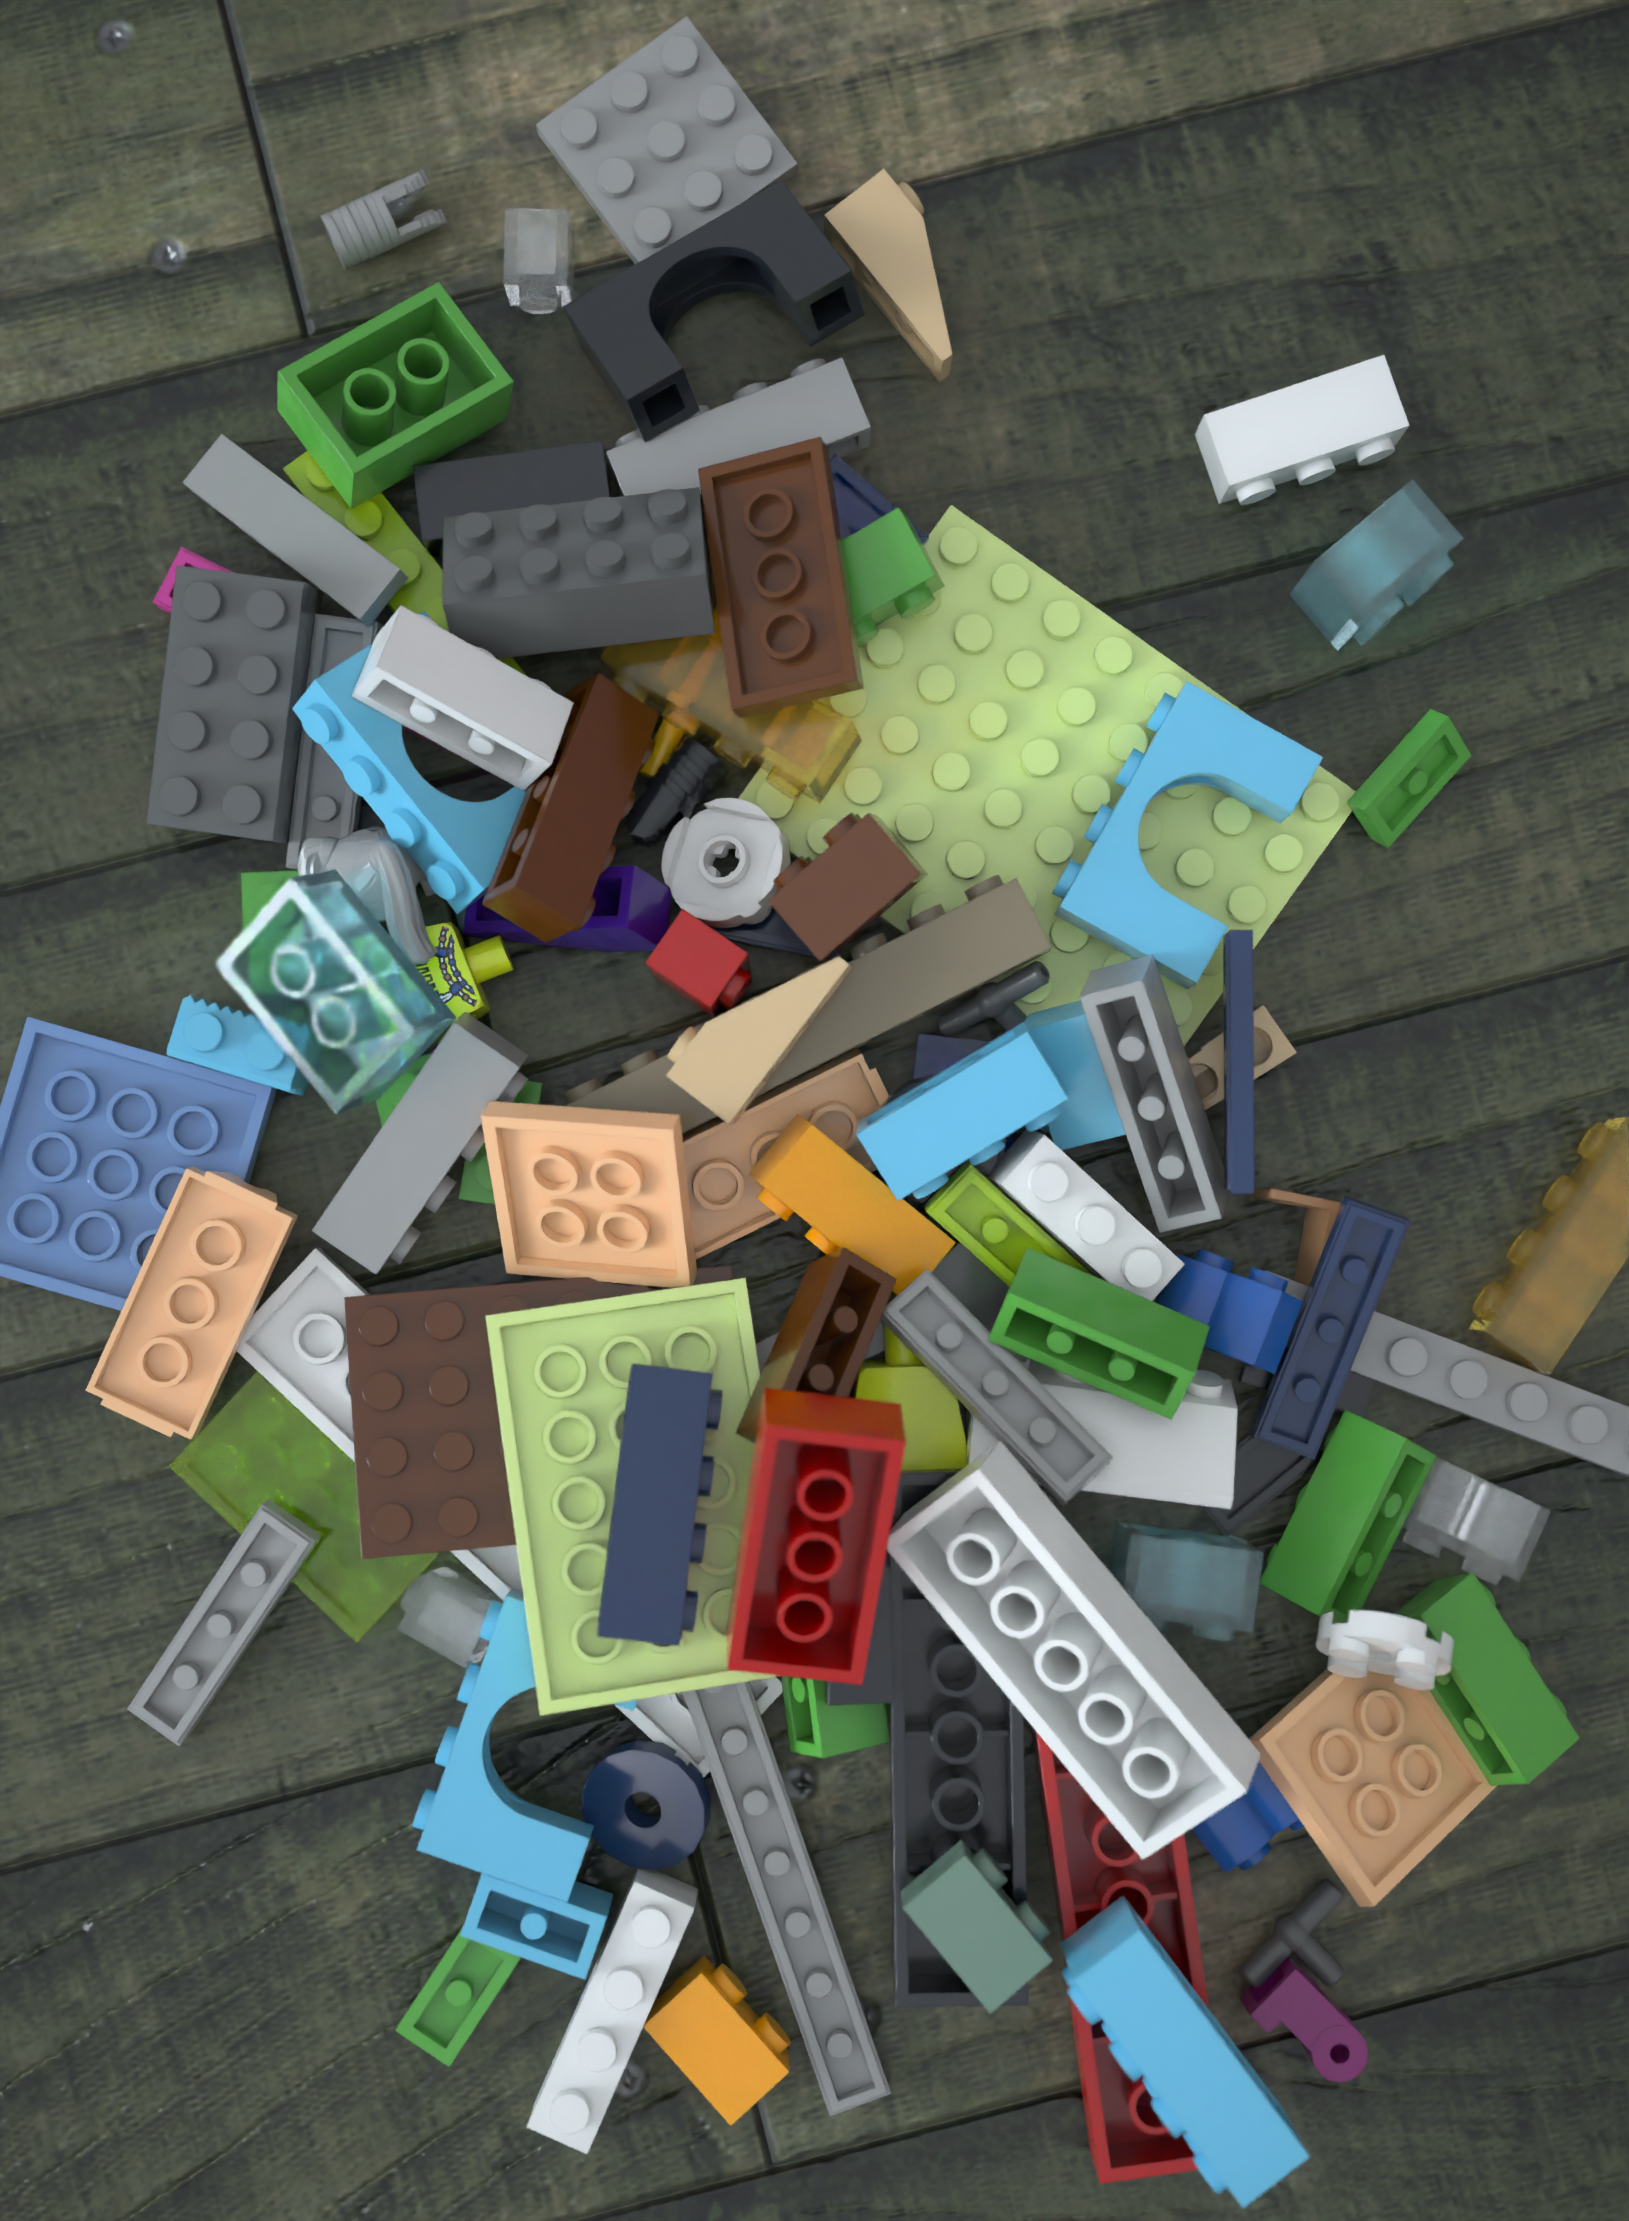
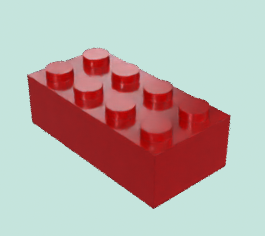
[726,1387,906,1685]

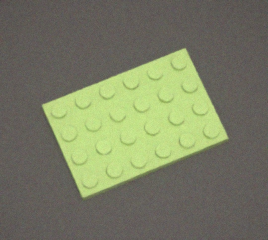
[485,1278,777,1716]

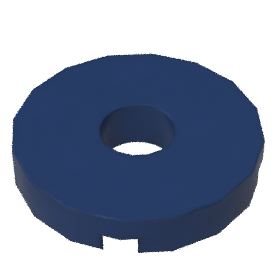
[582,1740,711,1870]

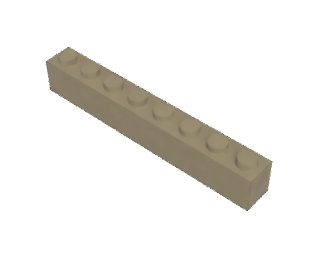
[563,874,1052,1135]

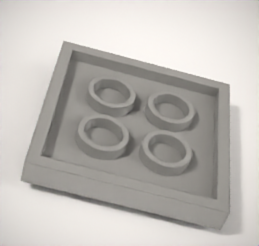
[536,16,798,264]

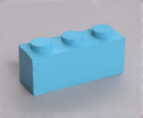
[856,1022,1068,1201]

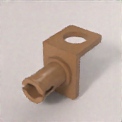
[1249,1188,1341,1286]

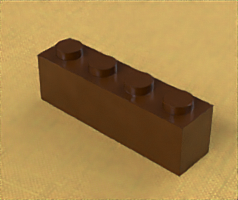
[482,672,660,943]

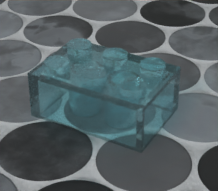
[215,869,457,1114]

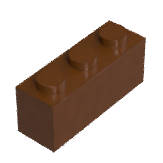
[735,1247,897,1444]

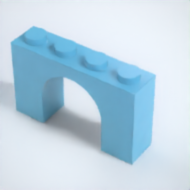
[292,611,528,915]
[1052,681,1323,989]
[412,1588,638,1903]

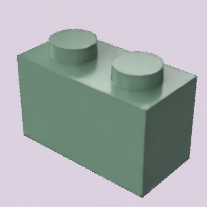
[900,1840,1053,2014]

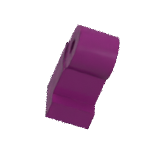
[1239,1957,1368,2083]

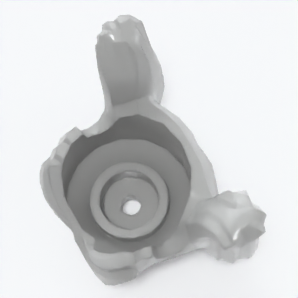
[297,826,438,965]

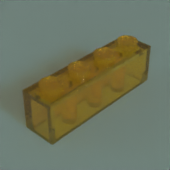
[600,634,862,804]
[1469,1117,1629,1375]

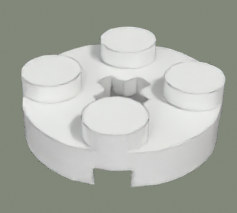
[661,798,790,928]
[1316,1610,1454,1690]

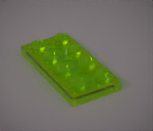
[169,1371,441,1642]

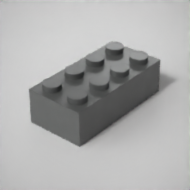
[443,487,715,659]
[146,565,323,844]

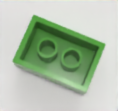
[277,282,514,509]

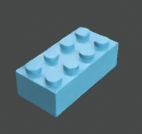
[1060,1895,1310,2208]

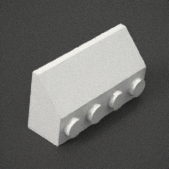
[966,1348,1238,1509]

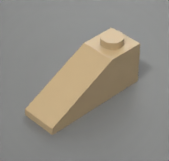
[824,169,952,383]
[666,957,853,1124]

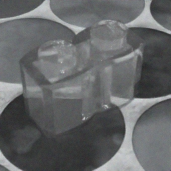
[1402,1458,1551,1586]

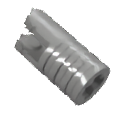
[321,169,448,270]

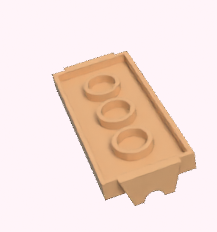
[682,1048,889,1260]
[86,1166,298,1440]

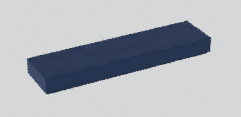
[1223,930,1254,1194]
[1251,1195,1410,1459]

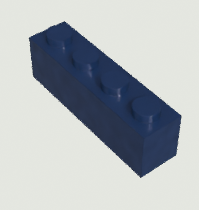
[596,1363,722,1646]

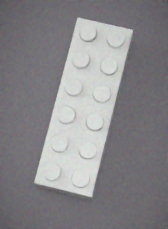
[887,1441,1261,1859]

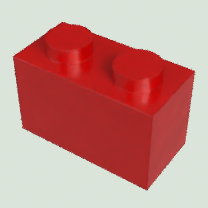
[645,909,753,1018]

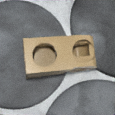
[1188,1005,1297,1110]

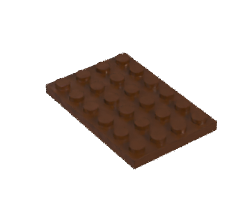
[344,1265,733,1559]

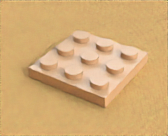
[481,1101,697,1288]
[1249,1669,1497,1907]

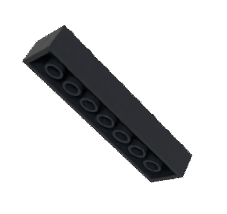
[889,1469,1028,2007]

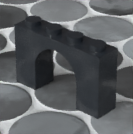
[563,180,865,442]

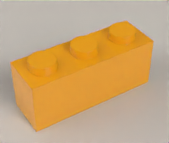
[748,1114,956,1295]

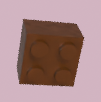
[768,812,928,961]

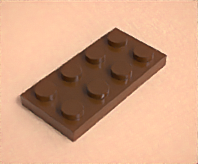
[698,436,864,718]

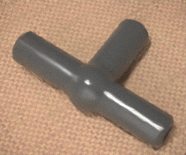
[937,961,1050,1038]
[1240,1879,1344,1988]

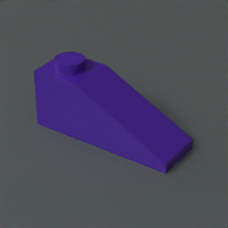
[463,865,672,952]

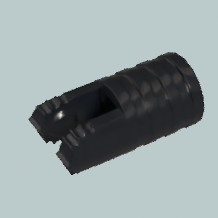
[624,736,729,849]

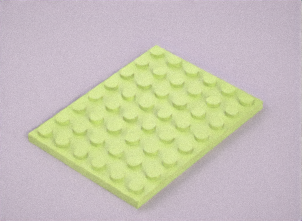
[738,505,1356,1046]

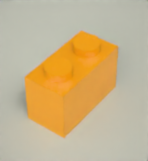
[643,1956,791,2126]

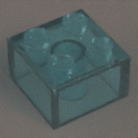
[1289,479,1464,651]
[1109,1520,1263,1641]

